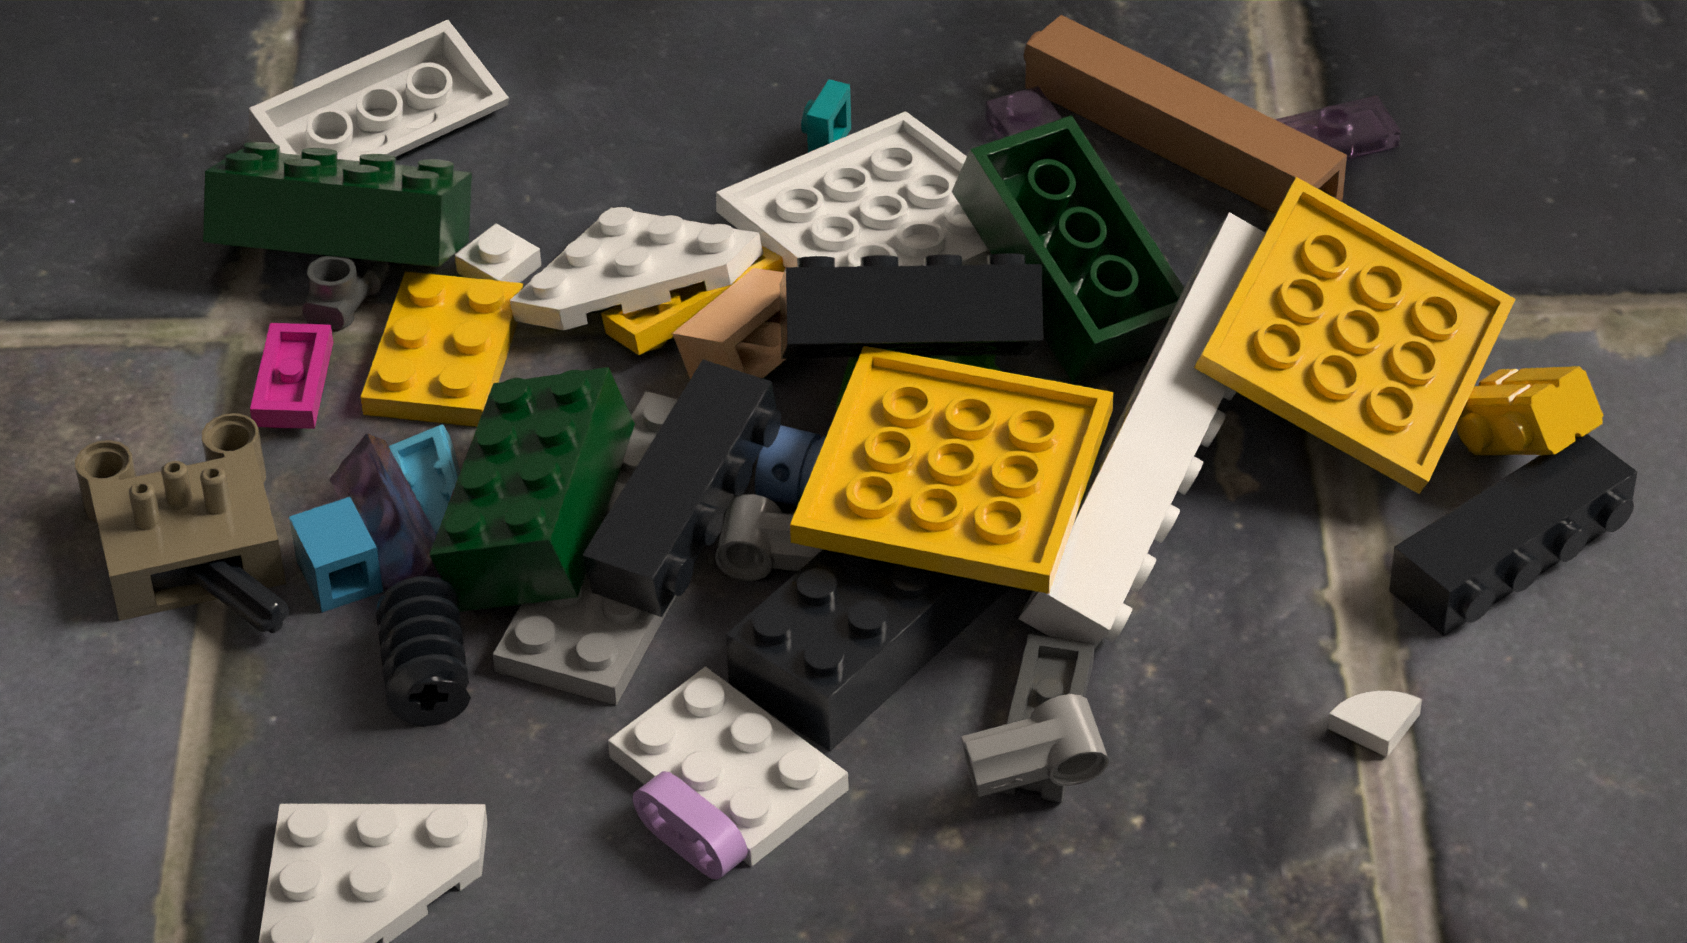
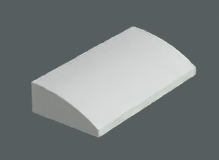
[249,20,509,161]

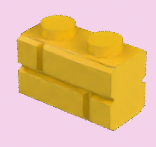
[1457,366,1604,455]

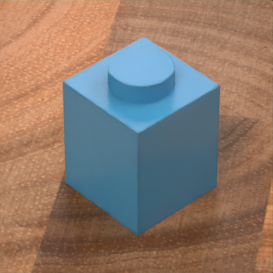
[289,497,383,612]

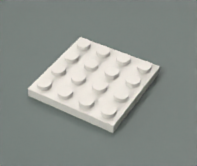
[716,111,991,267]

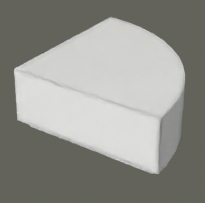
[1328,691,1422,757]

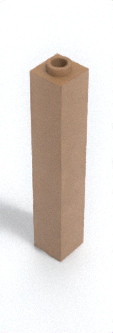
[1024,15,1347,214]

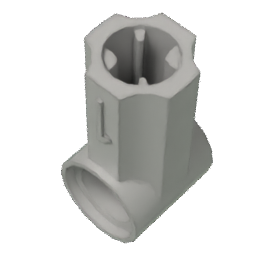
[715,494,823,581]
[961,694,1109,797]

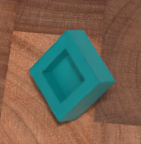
[801,79,851,153]

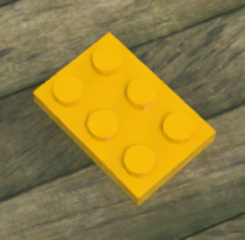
[360,271,523,427]

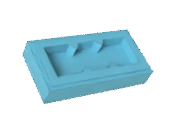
[385,424,460,558]

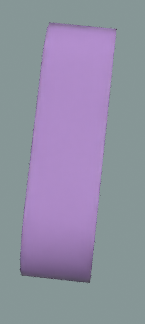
[633,771,748,880]

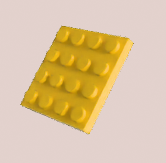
[1194,177,1516,494]
[790,346,1113,594]

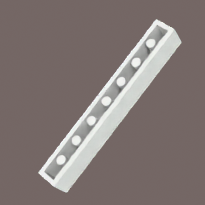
[1019,212,1265,649]

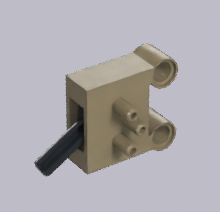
[75,413,289,633]

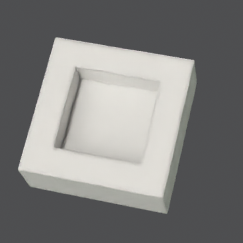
[455,224,541,283]

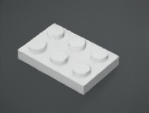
[608,666,849,867]

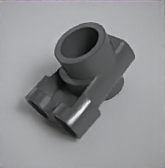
[302,255,391,330]

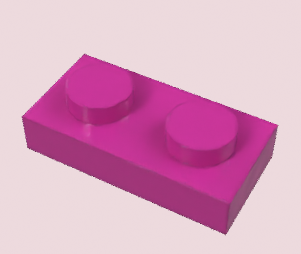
[250,323,334,429]

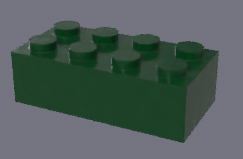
[951,115,1184,384]
[203,142,472,267]
[429,367,635,612]

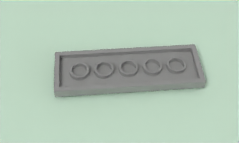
[493,391,678,705]

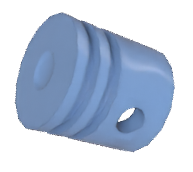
[755,425,826,507]

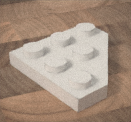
[510,207,763,330]
[259,804,487,943]

